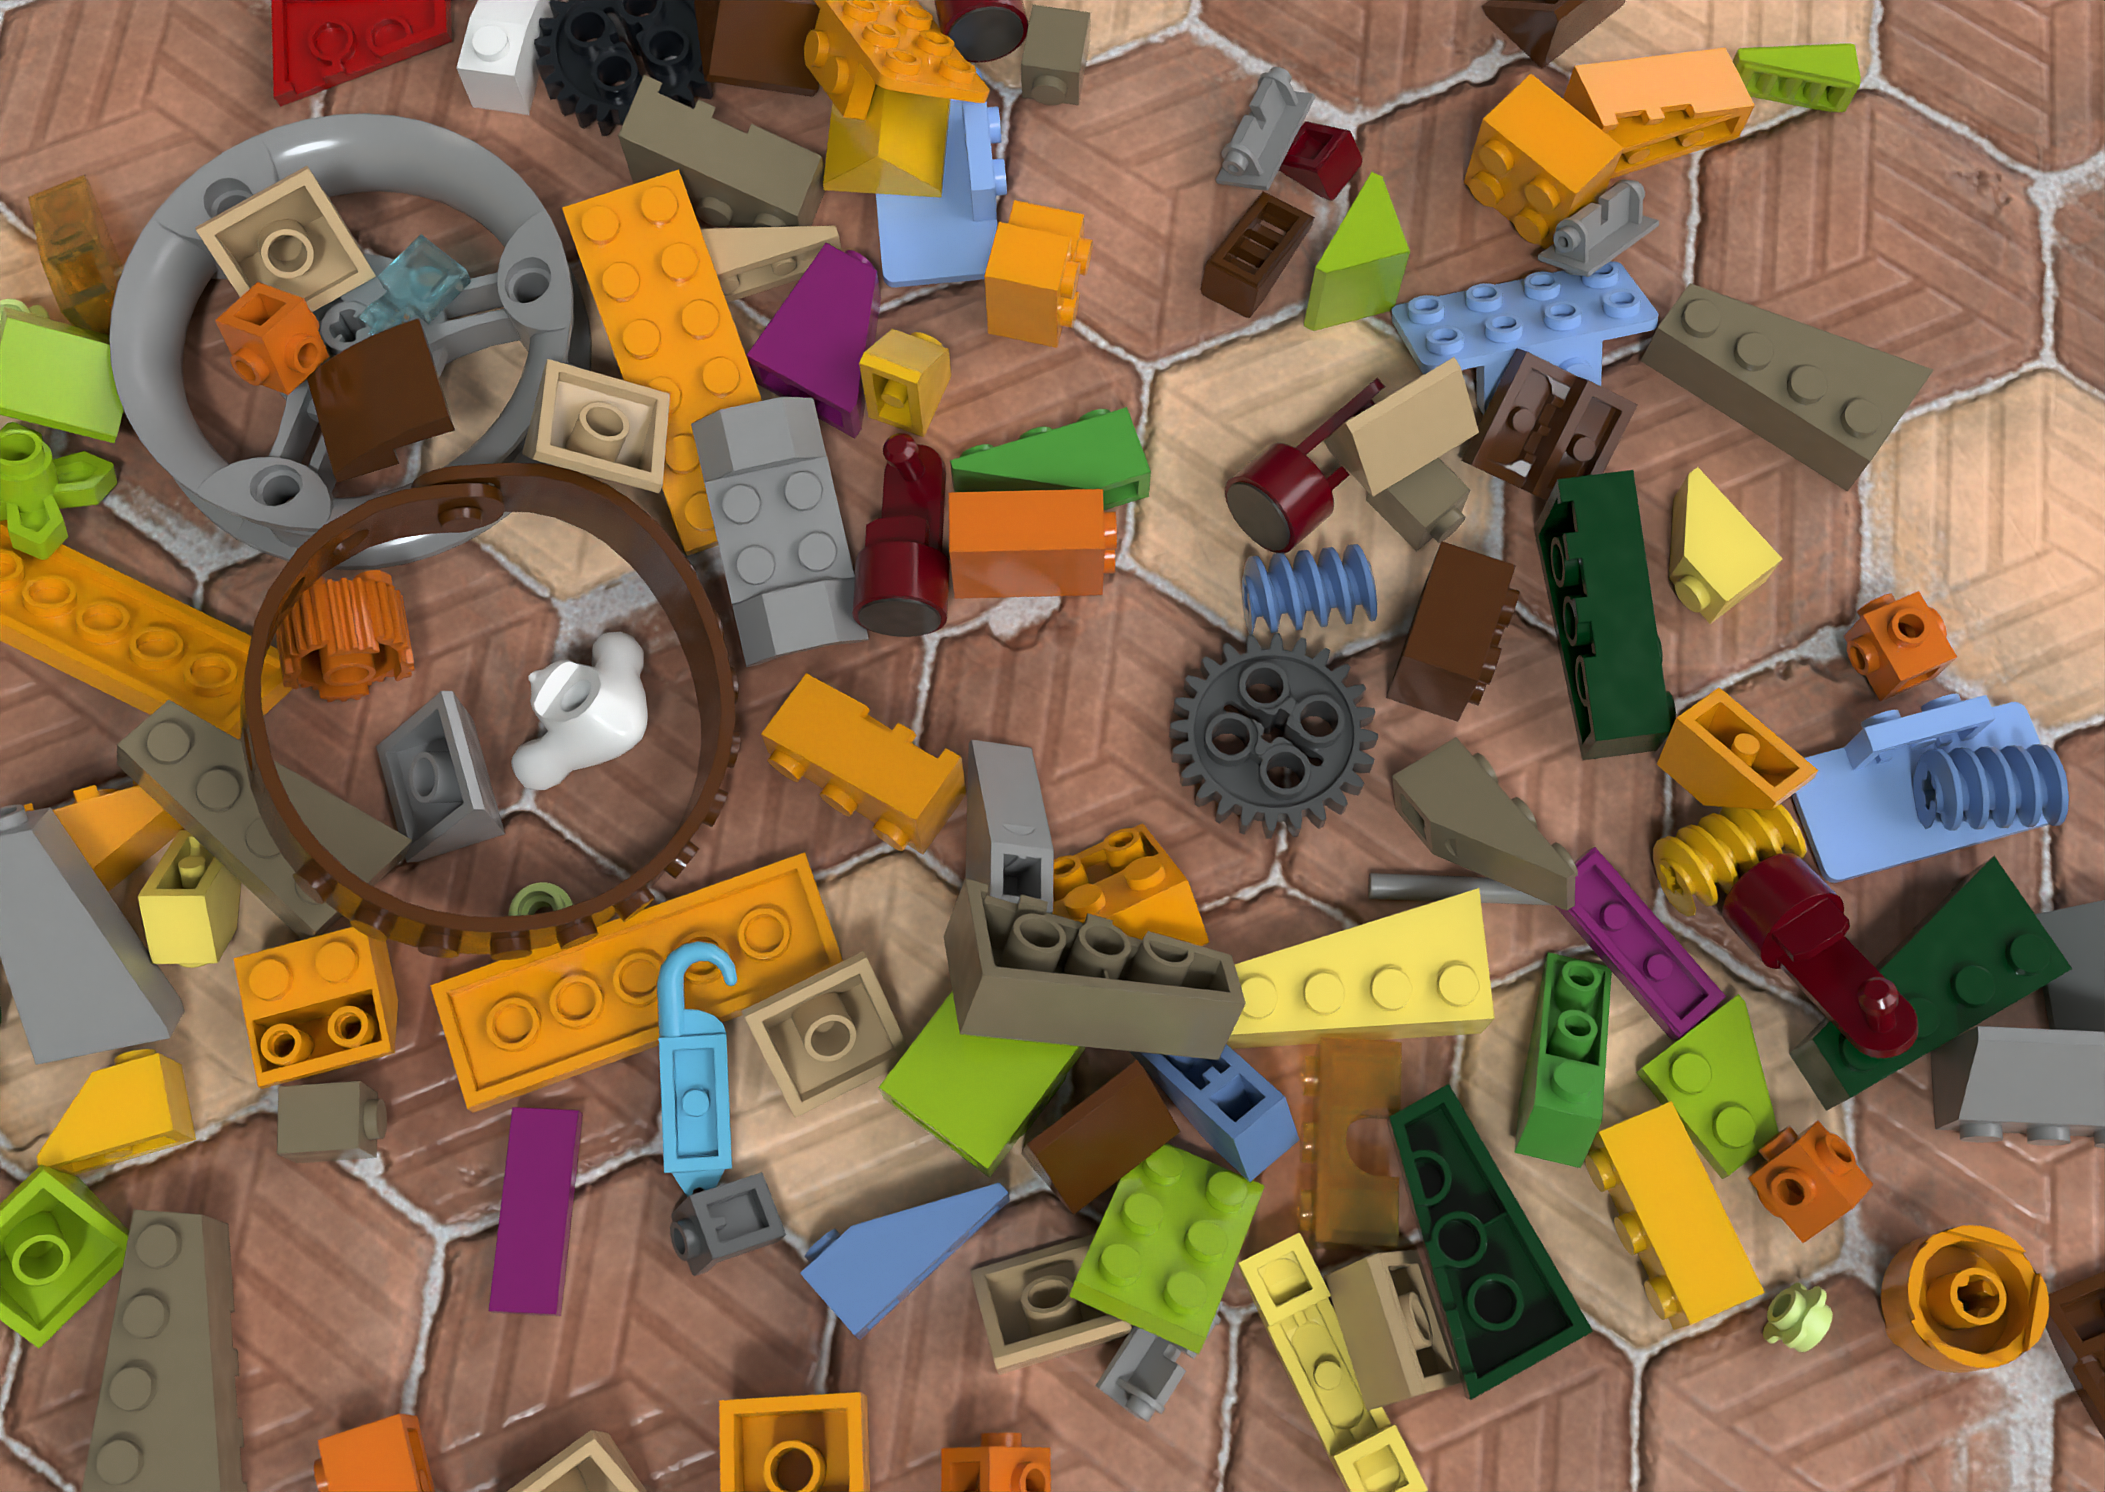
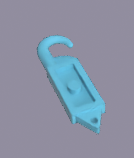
[657,941,737,1197]

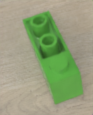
[950,407,1151,510]
[1514,952,1612,1168]

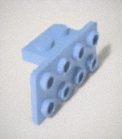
[876,67,1007,288]
[1392,261,1658,415]
[1791,693,2049,883]

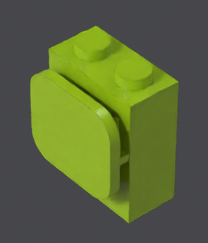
[879,991,1085,1178]

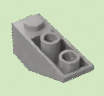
[965,740,1054,914]

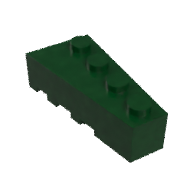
[1534,470,1676,760]
[1789,856,2072,1111]
[1387,1084,1593,1400]

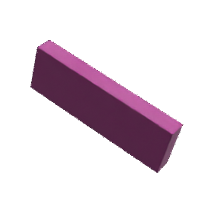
[1555,847,1726,1041]
[488,1107,583,1316]

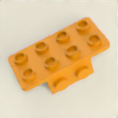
[804,0,990,120]

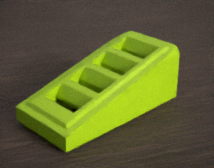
[1732,43,1861,112]

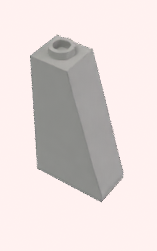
[0,805,184,1065]

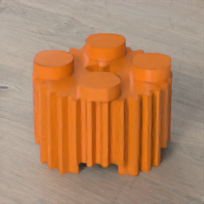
[275,570,415,702]

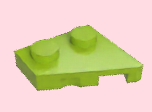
[1636,994,1779,1179]

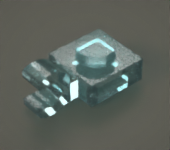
[360,234,472,336]

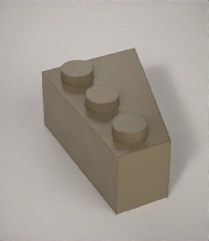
[618,75,825,228]

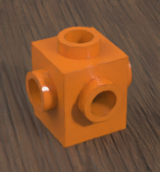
[215,282,329,395]
[1844,591,1957,702]
[1748,1120,1874,1243]
[941,1433,1051,1492]

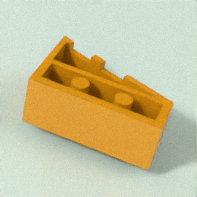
[1563,48,1755,179]
[761,673,966,855]

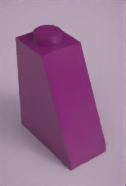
[746,243,881,439]

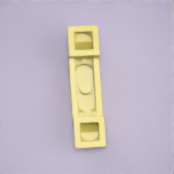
[1237,1232,1428,1492]

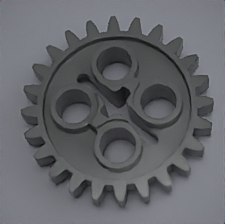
[1169,633,1378,839]

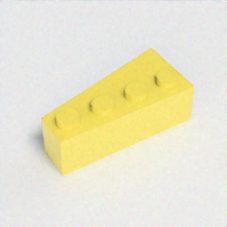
[1227,888,1495,1049]

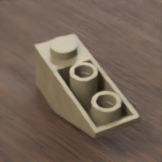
[1392,737,1578,911]

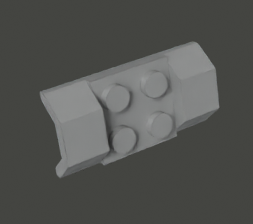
[691,397,869,667]

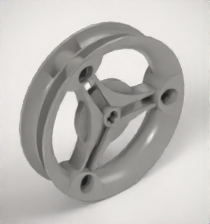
[109,113,592,570]

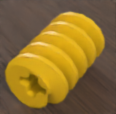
[1653,804,1807,917]

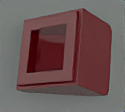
[1279,121,1363,201]

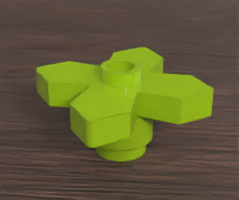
[0,422,118,560]

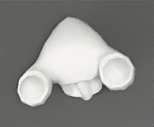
[511,632,648,790]

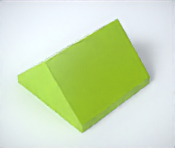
[1303,172,1410,331]
[0,307,124,443]
[0,1165,129,1349]

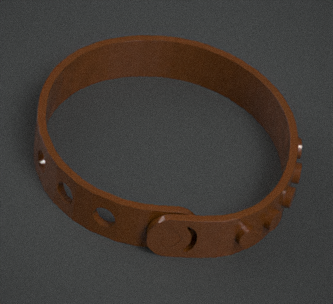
[240,463,740,960]

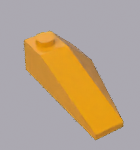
[23,780,185,892]

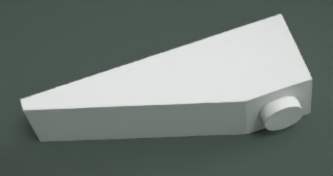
[457,0,554,115]

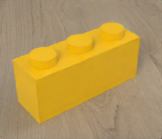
[1585,1101,1765,1330]

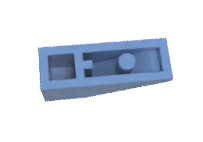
[1129,1044,1300,1182]
[800,1182,1010,1340]

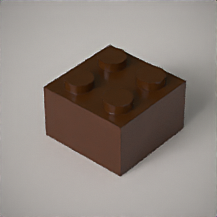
[1386,541,1520,722]

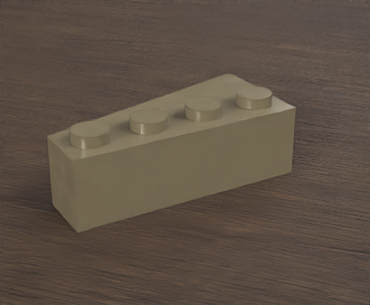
[1641,283,1934,492]
[117,700,413,940]
[943,878,1246,1060]
[81,1209,248,1492]

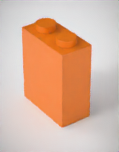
[949,489,1117,599]

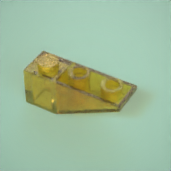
[28,175,123,335]

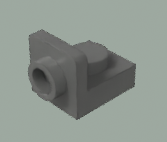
[670,1172,786,1276]

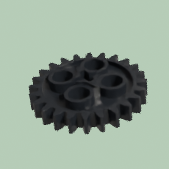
[534,0,713,137]

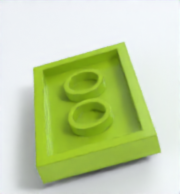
[1069,1143,1265,1354]

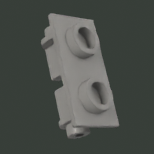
[1216,67,1315,191]
[1538,179,1659,277]
[1096,1301,1223,1422]

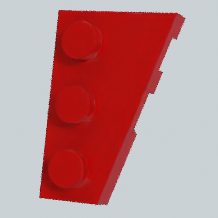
[271,0,452,107]

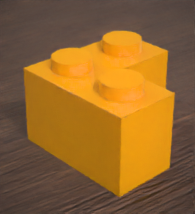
[984,200,1093,348]

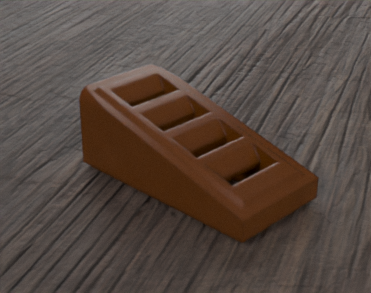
[1200,191,1314,318]

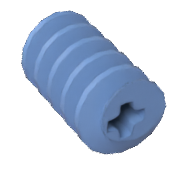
[1242,544,1377,635]
[1913,744,2069,831]

